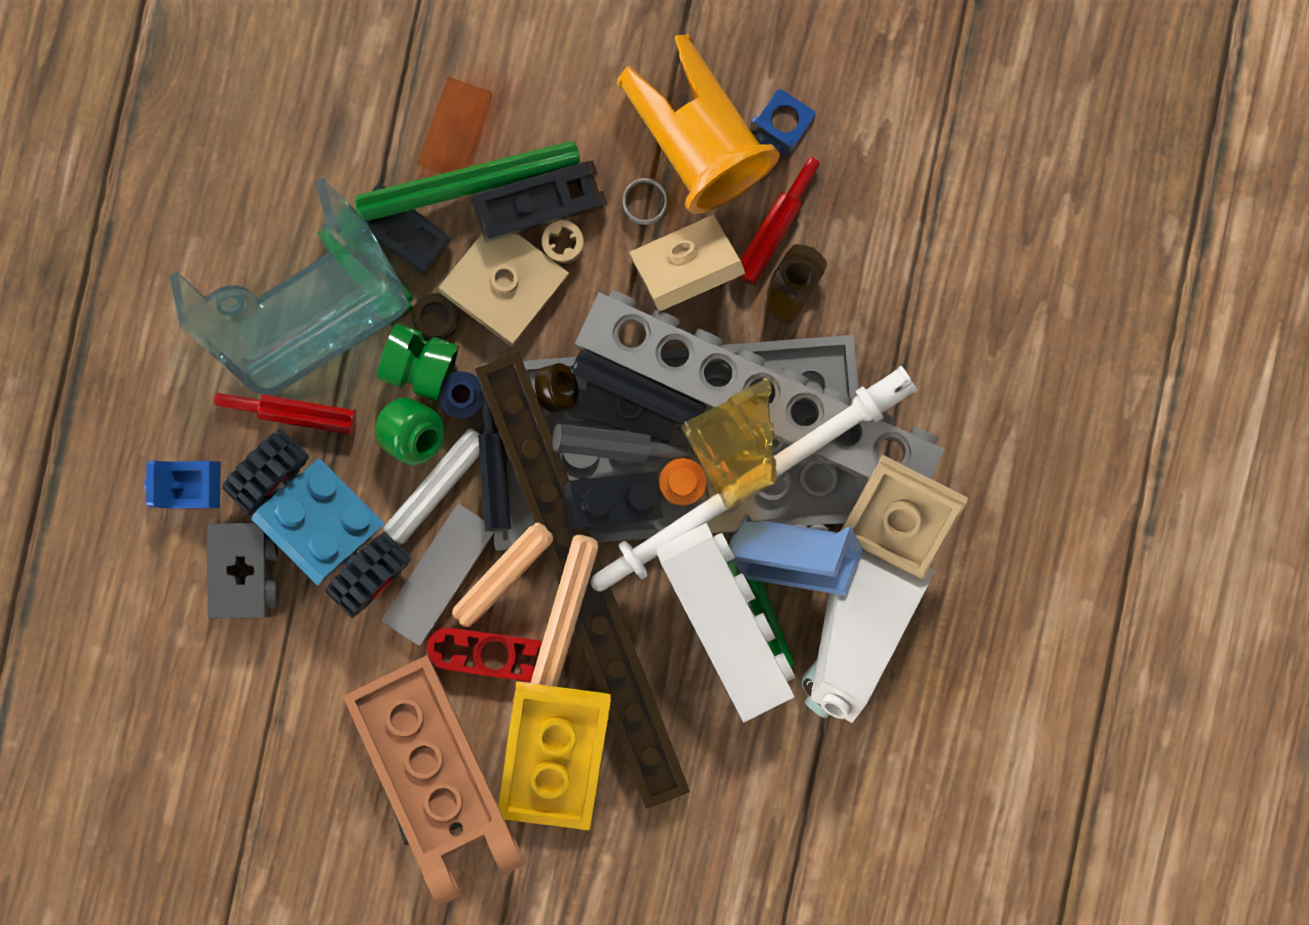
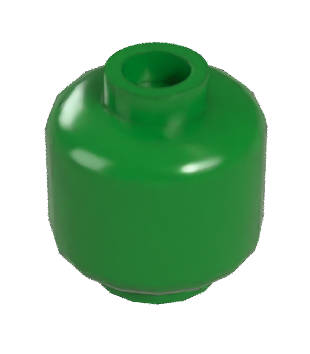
[375,397,445,466]

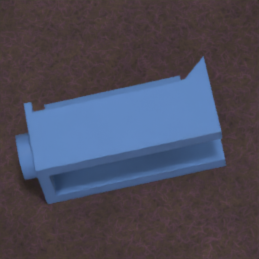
[729,515,863,596]

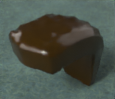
[767,244,827,324]

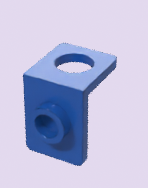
[750,89,815,157]

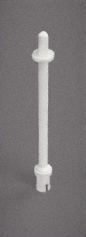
[590,365,918,592]

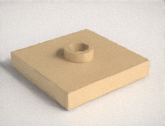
[629,214,745,311]
[438,233,569,347]
[841,455,968,580]

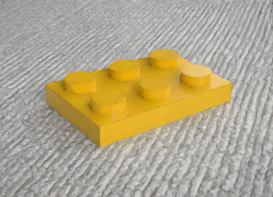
[498,681,611,830]

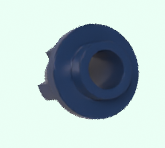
[439,371,482,419]

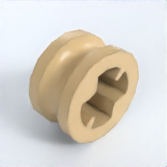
[542,220,584,265]

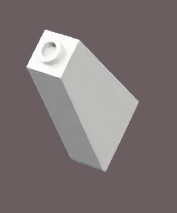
[811,550,935,723]

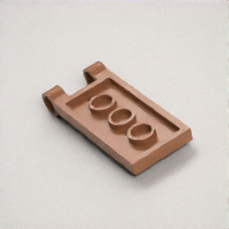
[343,655,525,907]

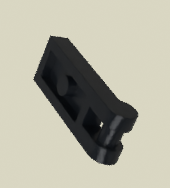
[471,161,608,243]

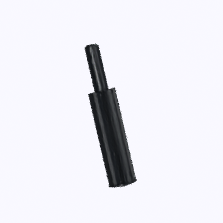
[478,390,512,532]

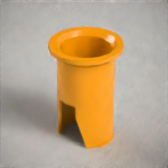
[617,34,780,214]

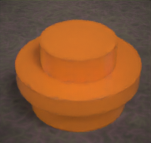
[659,458,706,506]

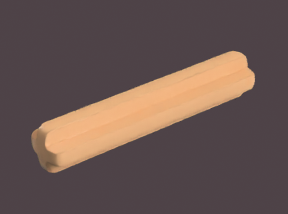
[452,523,553,627]

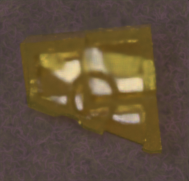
[681,378,777,510]

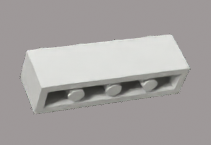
[655,522,796,723]

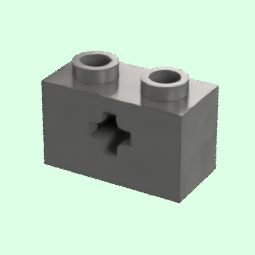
[207,523,279,619]

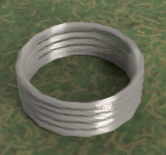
[622,178,668,225]

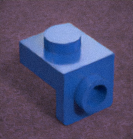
[144,460,221,509]

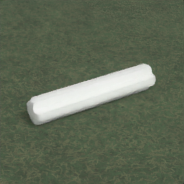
[383,428,481,545]

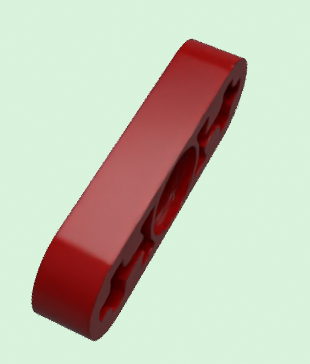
[427,628,543,682]

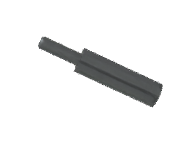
[552,424,693,463]

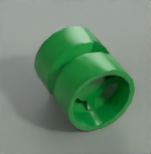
[376,323,459,402]

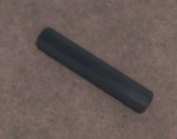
[571,349,706,429]

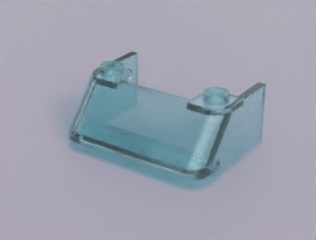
[170,177,407,395]

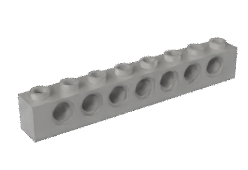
[575,290,945,481]

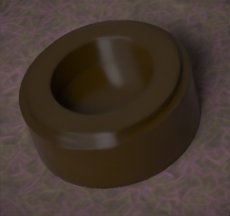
[411,293,459,340]
[535,363,579,413]

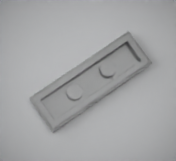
[381,503,494,646]

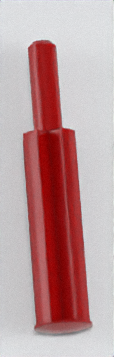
[738,157,820,286]
[214,392,356,436]

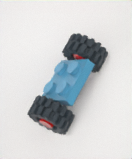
[222,429,412,618]

